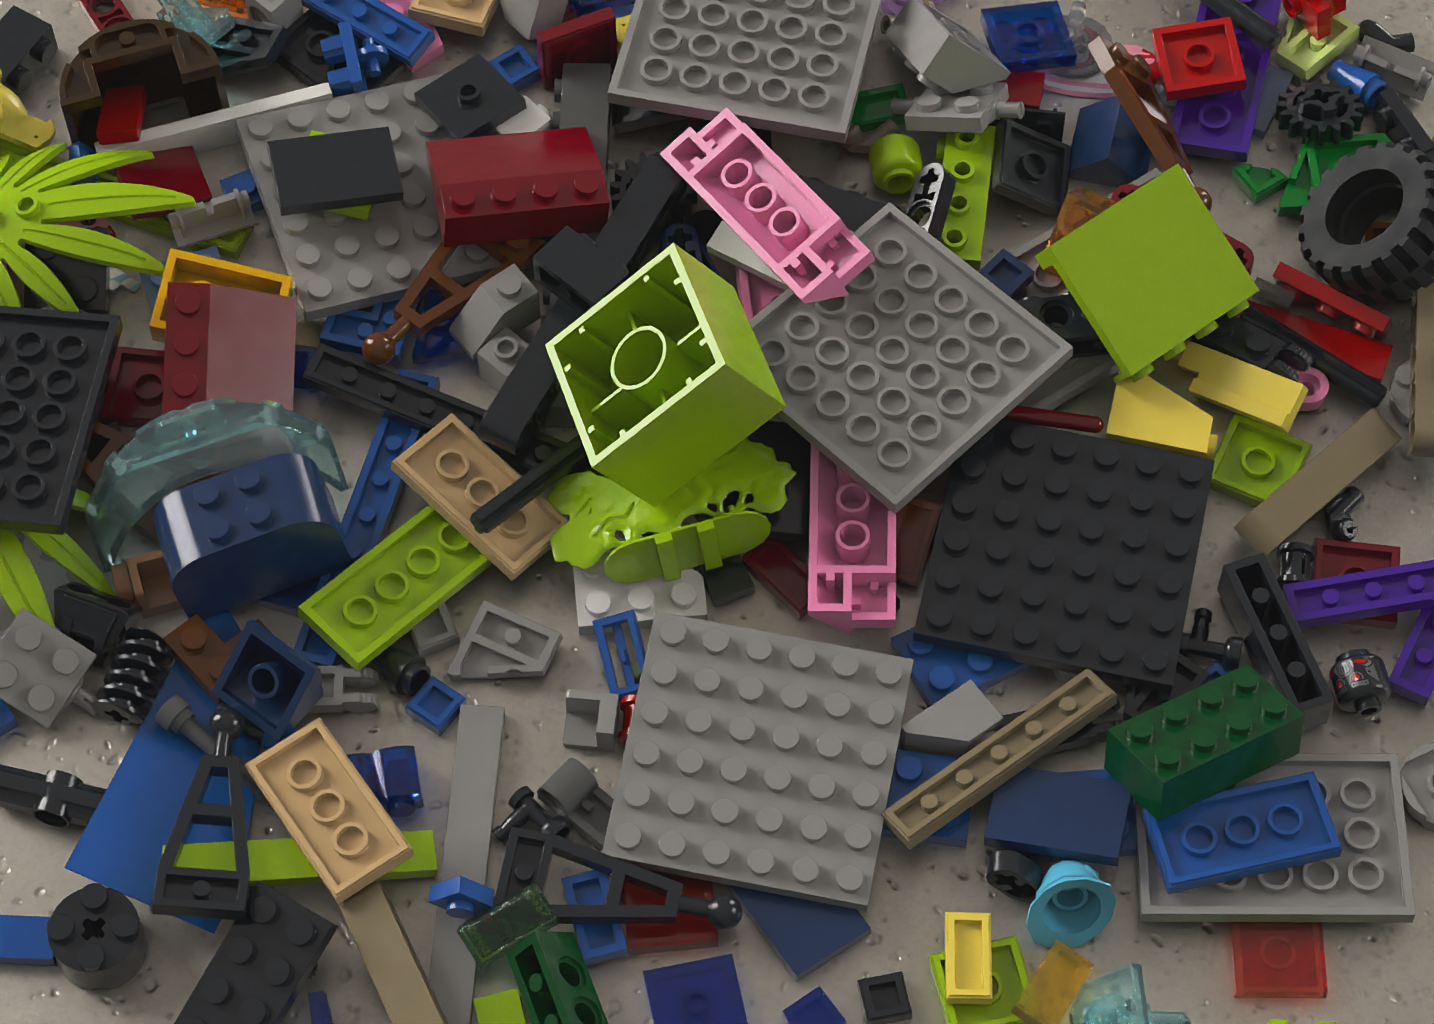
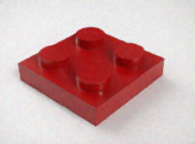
[1152,17,1247,101]

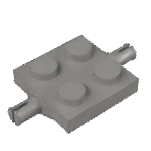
[891,82,1025,133]
[0,608,98,729]

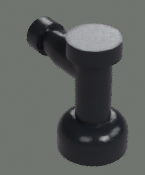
[1179,608,1244,671]
[491,786,573,844]

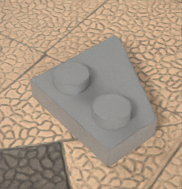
[447,600,563,680]

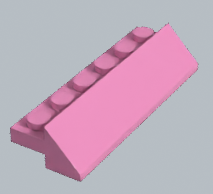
[660,107,876,304]
[808,444,896,636]

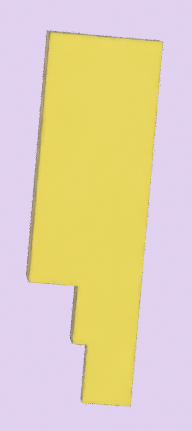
[1171,340,1309,433]

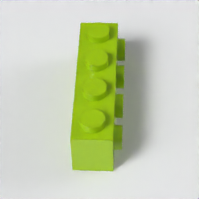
[928,125,996,271]

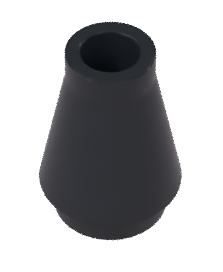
[369,646,431,696]

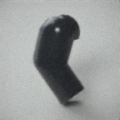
[1358,19,1415,53]
[1324,486,1365,541]

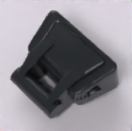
[54,582,143,670]

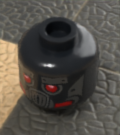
[1329,649,1392,717]

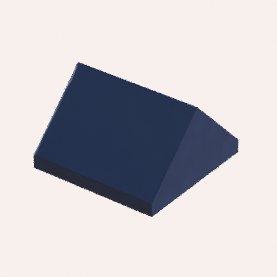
[1069,96,1152,188]
[211,619,323,742]

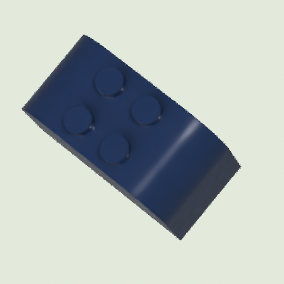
[153,453,353,620]

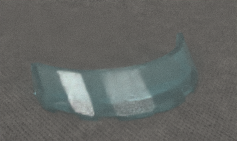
[84,397,349,573]

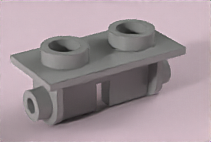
[1352,35,1434,102]
[167,188,257,249]

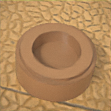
[110,563,137,603]

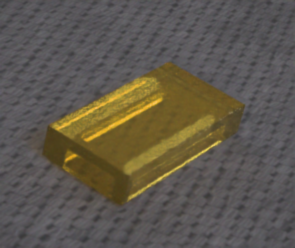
[1010,939,1094,1024]

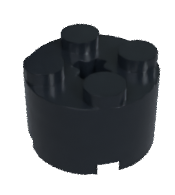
[46,883,146,991]

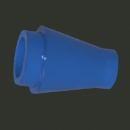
[1327,59,1388,110]

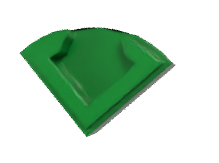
[1231,164,1289,205]

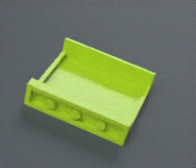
[1034,163,1259,383]

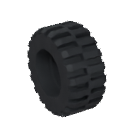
[1298,142,1434,306]

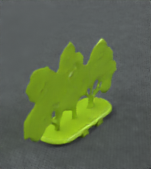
[547,437,796,583]

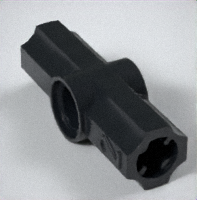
[0,764,107,828]

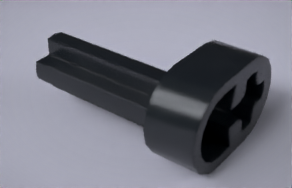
[986,850,1044,901]

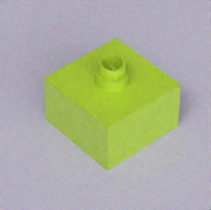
[545,243,786,507]

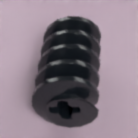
[91,627,174,725]

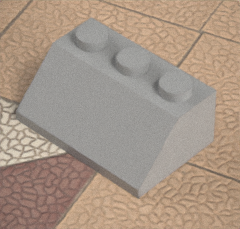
[885,0,1011,94]

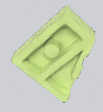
[1276,14,1359,81]

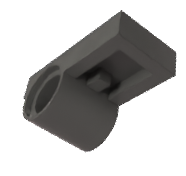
[537,758,614,851]

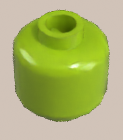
[868,133,923,194]

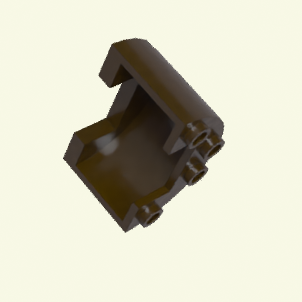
[59,19,230,153]

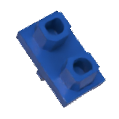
[320,21,389,97]

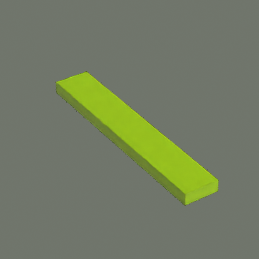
[162,830,438,887]

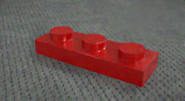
[1272,261,1393,339]

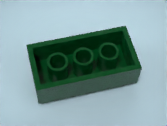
[1104,664,1305,821]

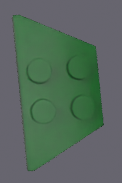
[1277,133,1402,216]

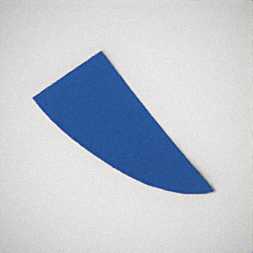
[64,610,260,934]

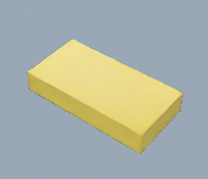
[944,912,993,1004]

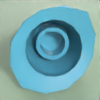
[1026,859,1116,950]

